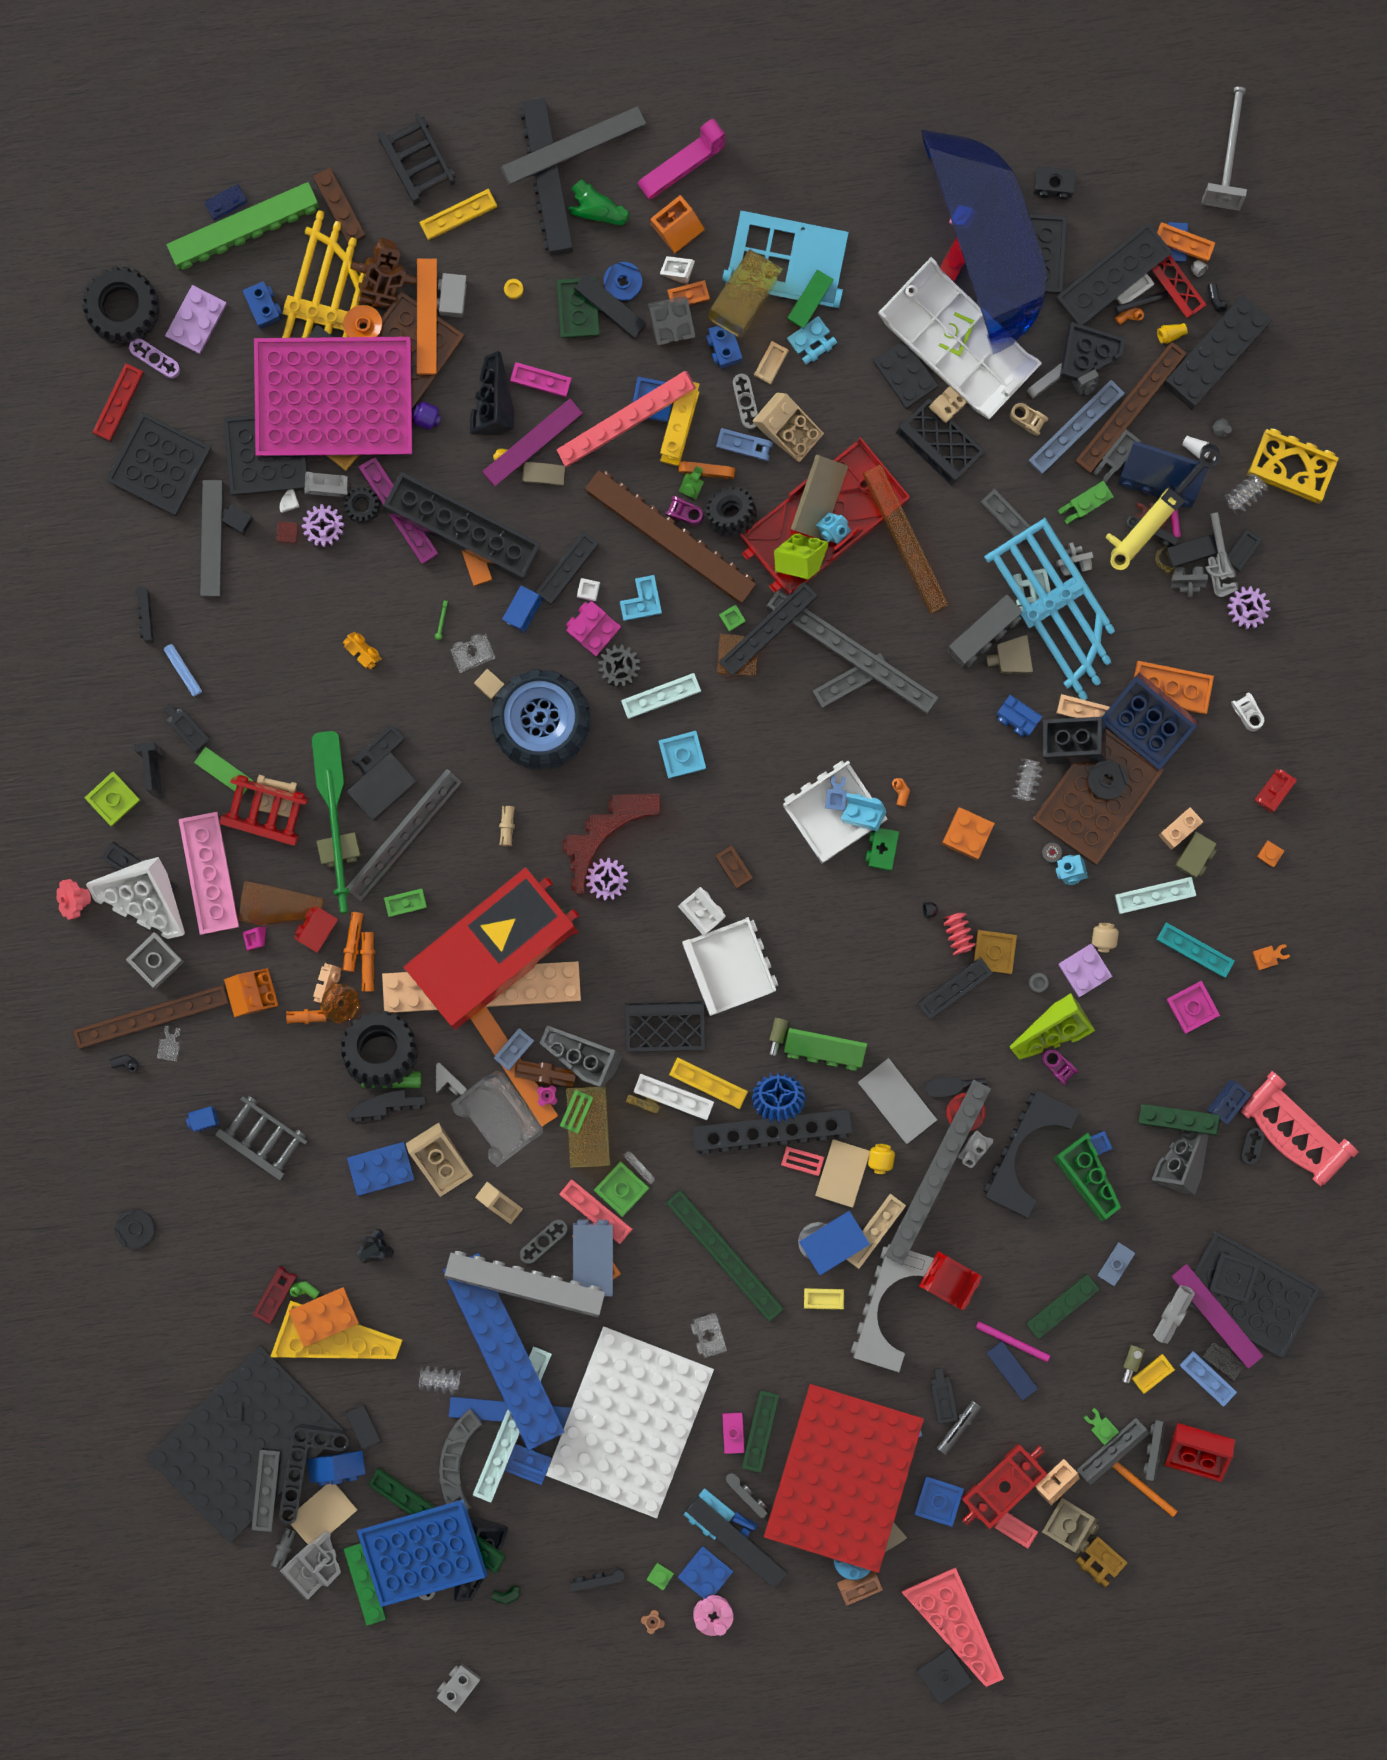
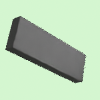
[980,488,1031,544]

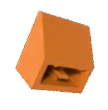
[650,195,705,254]
[224,968,278,1017]

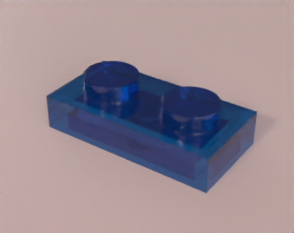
[204,183,247,220]

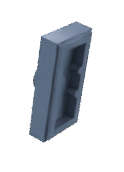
[1097,1242,1135,1286]

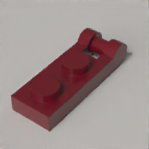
[253,1266,297,1324]

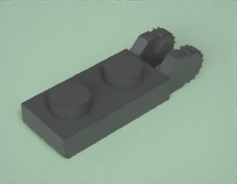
[1093,429,1141,483]
[725,1472,768,1518]

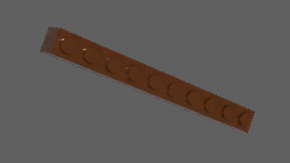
[585,470,756,606]

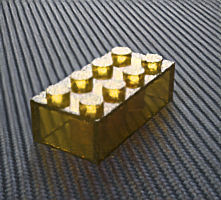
[708,249,783,338]
[566,1086,610,1168]

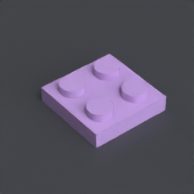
[1058,943,1112,998]

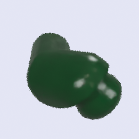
[491,1586,521,1604]

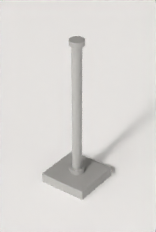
[1202,87,1247,211]

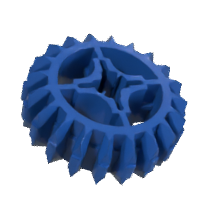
[752,1072,806,1123]

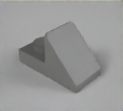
[436,1063,468,1096]

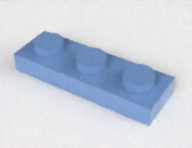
[1179,1351,1237,1407]

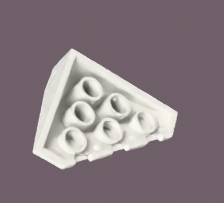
[86,857,185,939]

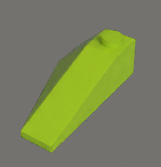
[1010,994,1095,1060]

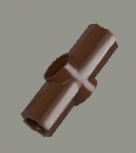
[514,1060,576,1088]

